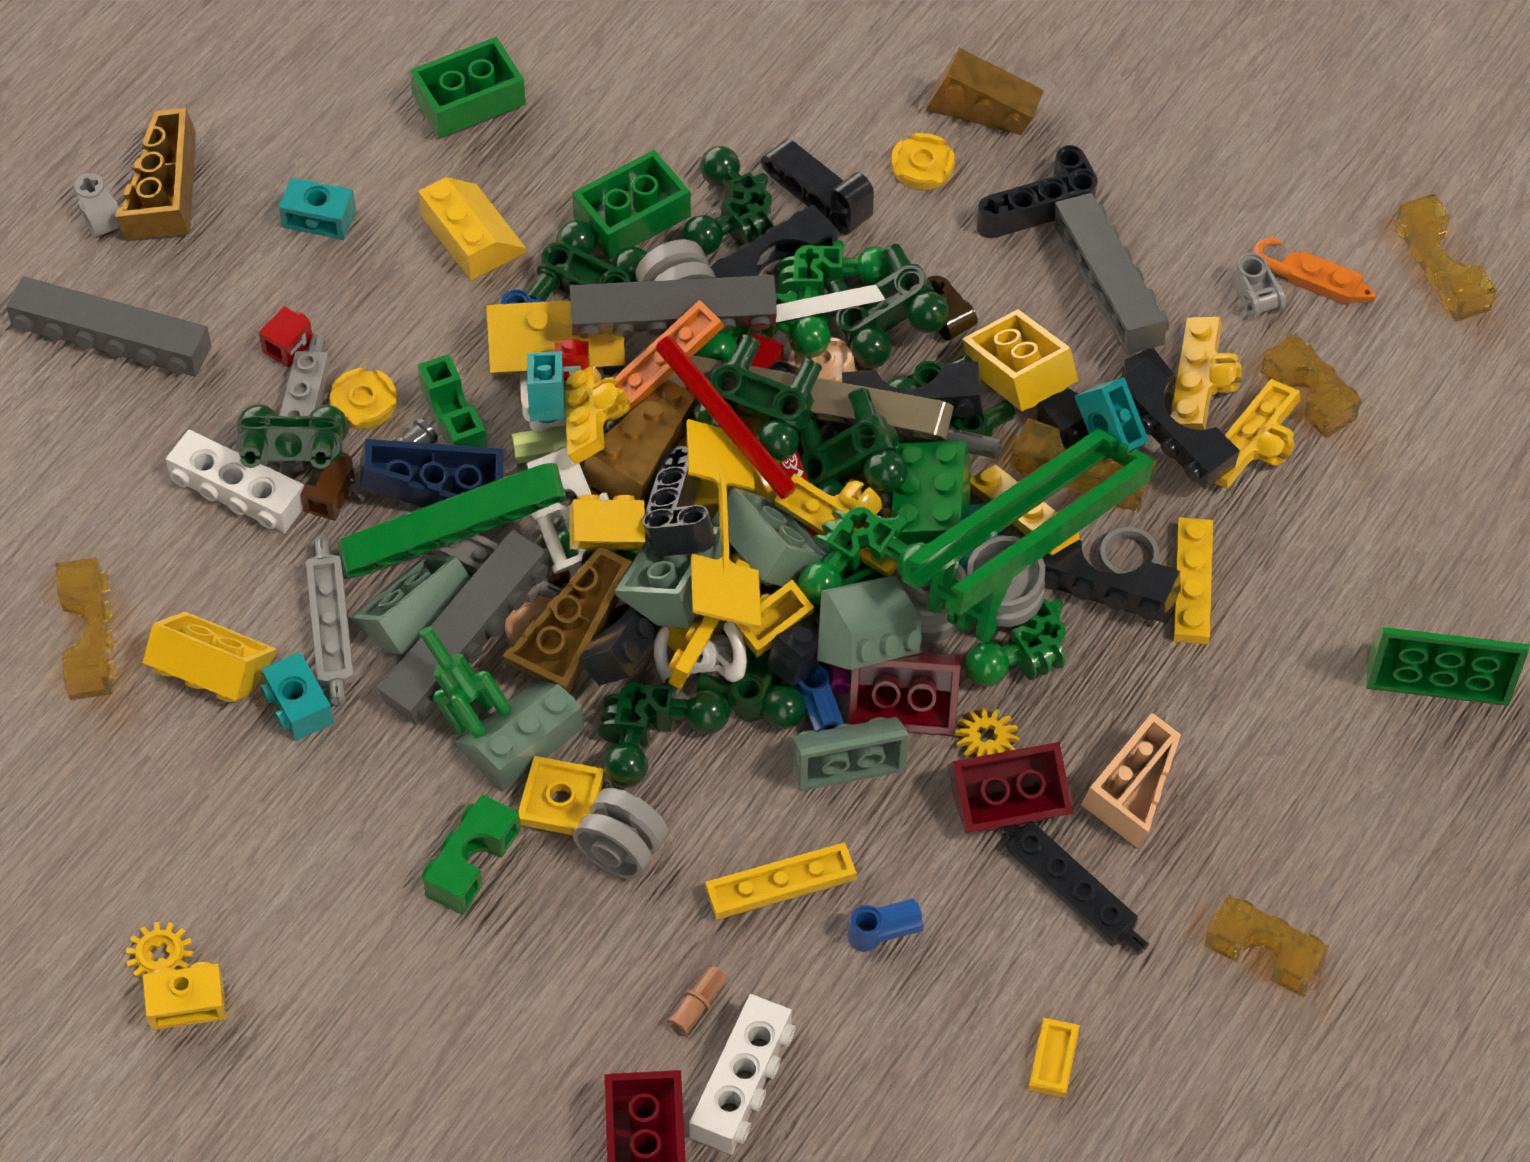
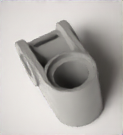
[74,173,120,238]
[1233,253,1286,319]

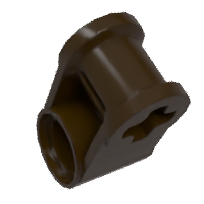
[928,276,978,341]

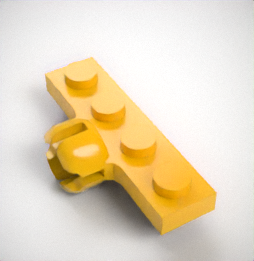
[1171,316,1242,430]
[565,365,630,465]
[1214,379,1300,489]
[774,474,897,577]

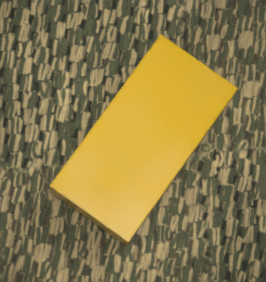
[1028,1017,1080,1098]

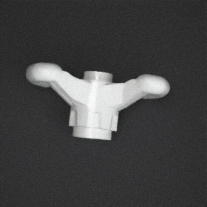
[654,621,747,683]

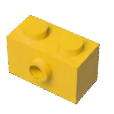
[569,494,645,550]
[735,580,814,658]
[143,962,227,1030]

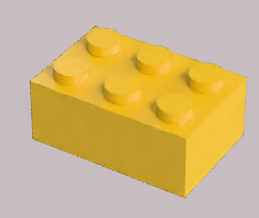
[962,309,1079,411]

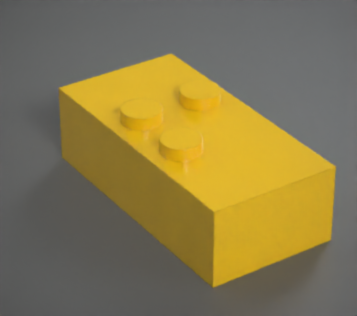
[486,300,625,375]

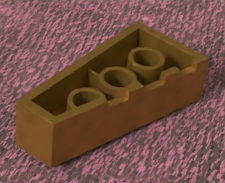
[115,108,196,241]
[583,379,696,500]
[503,546,632,694]

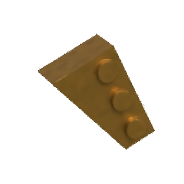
[925,48,1044,135]

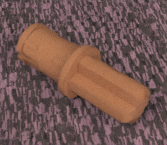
[667,966,726,1036]

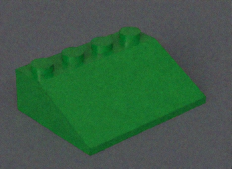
[1366,627,1529,706]

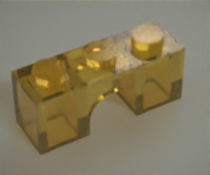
[1260,333,1362,439]
[1204,894,1329,997]

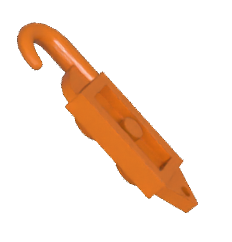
[1253,238,1376,306]

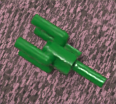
[419,626,512,739]

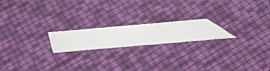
[776,284,885,322]

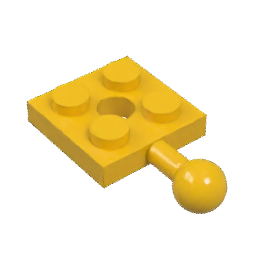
[518,756,642,835]

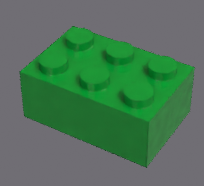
[410,36,526,139]
[572,150,691,259]
[892,440,972,545]

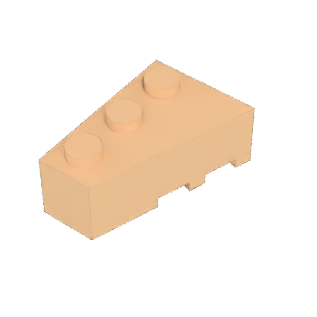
[1080,713,1181,849]

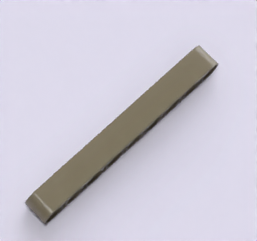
[659,355,954,442]

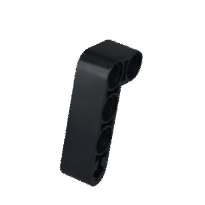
[761,138,874,235]
[976,145,1098,238]
[643,446,717,556]

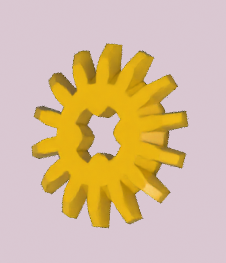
[955,707,1020,758]
[126,922,193,977]

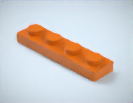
[614,300,725,418]

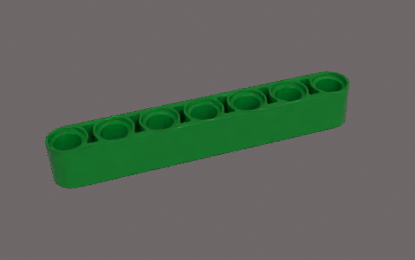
[338,463,566,577]

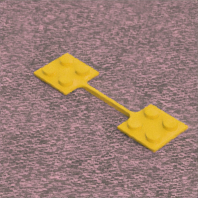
[687,419,761,629]

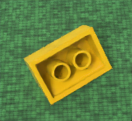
[418,177,527,280]
[142,612,277,702]

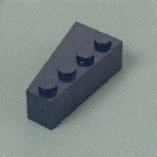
[360,439,503,529]

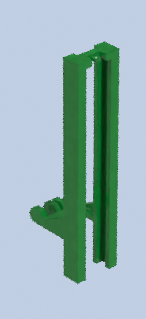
[902,428,1154,643]

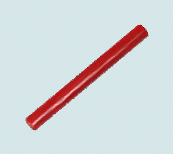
[656,335,796,499]

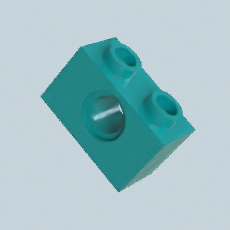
[279,178,356,240]
[527,351,565,423]
[1074,377,1149,452]
[259,652,334,741]

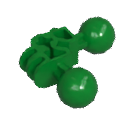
[777,240,893,324]
[696,291,831,361]
[798,507,932,606]
[965,598,1066,687]

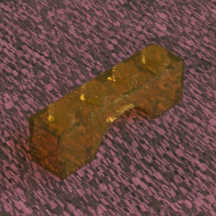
[1395,194,1497,322]
[1011,418,1156,513]
[55,557,118,700]

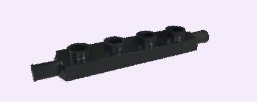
[999,821,1149,955]

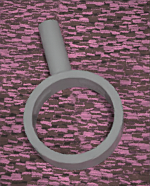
[1099,527,1159,574]

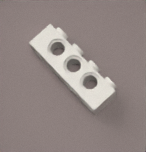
[166,429,304,534]
[689,994,796,1155]

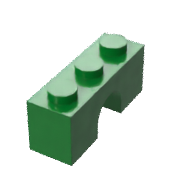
[417,354,487,447]
[422,794,521,915]

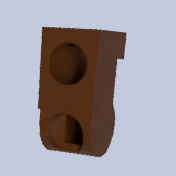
[301,452,355,521]

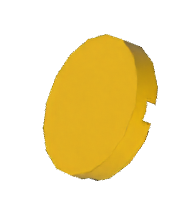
[891,133,955,190]
[329,368,397,429]

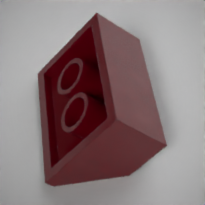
[848,653,960,735]
[947,742,1074,833]
[604,1070,686,1162]

